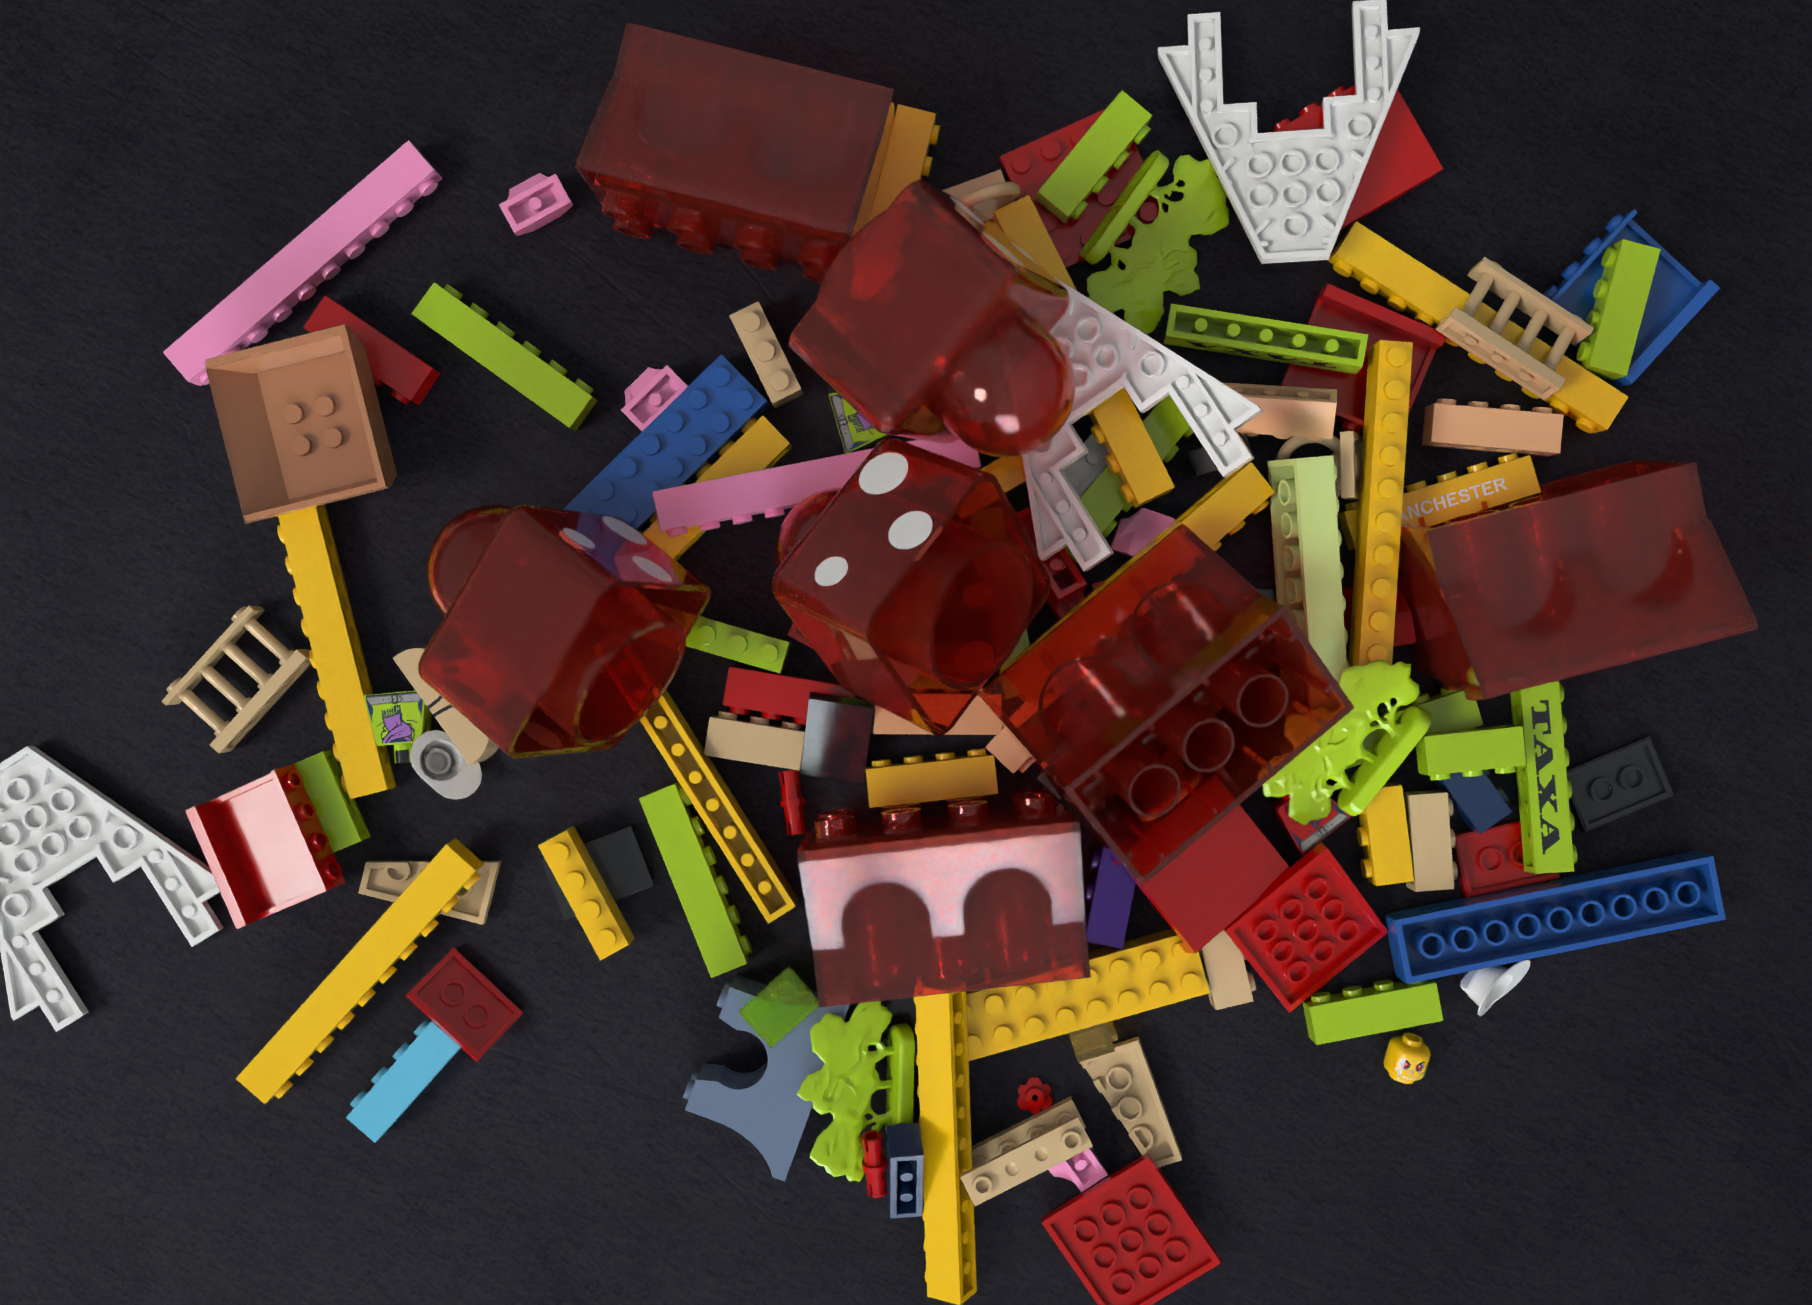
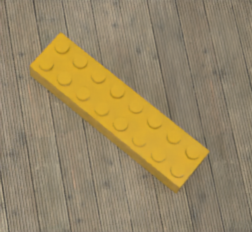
[966,929,1210,1061]

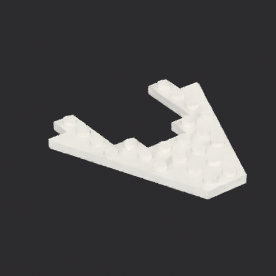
[1158,0,1420,264]
[999,276,1263,571]
[0,746,224,1032]

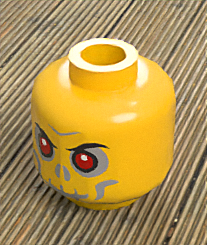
[1383,1033,1431,1084]

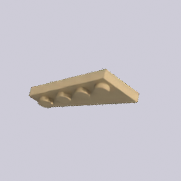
[358,861,501,925]
[1078,1037,1182,1167]

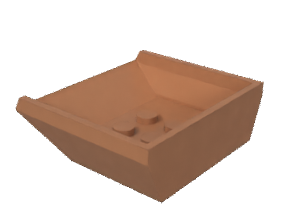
[204,324,397,524]

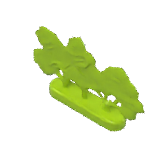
[1080,150,1229,334]
[1259,660,1431,825]
[796,998,915,1182]

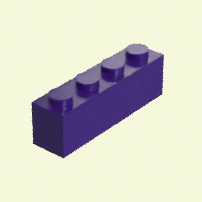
[1078,811,1146,949]

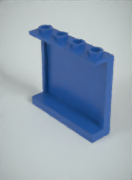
[1542,209,1720,388]

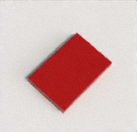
[1453,820,1560,898]
[406,948,523,1062]

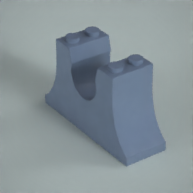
[683,974,854,1181]

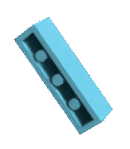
[346,1018,461,1143]

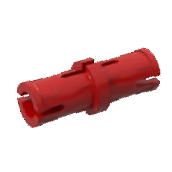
[778,770,807,835]
[861,1130,888,1198]

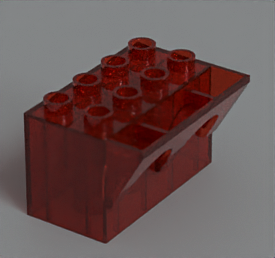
[575,22,894,286]
[1398,459,1758,700]
[977,523,1355,886]
[797,788,1091,1007]

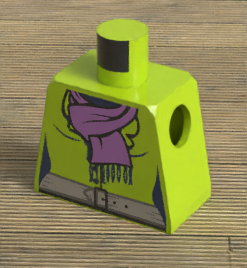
[828,388,908,454]
[364,690,432,763]

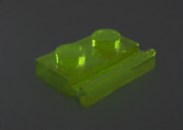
[739,966,821,1048]

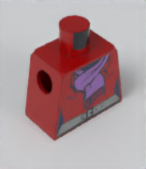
[1271,794,1351,855]

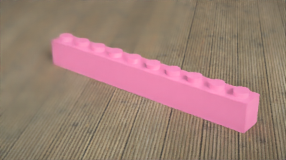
[163,140,442,386]
[652,429,981,537]

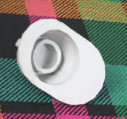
[410,730,482,800]
[1460,960,1530,1016]

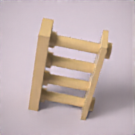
[1435,257,1594,400]
[162,606,311,754]
[960,1096,1093,1206]

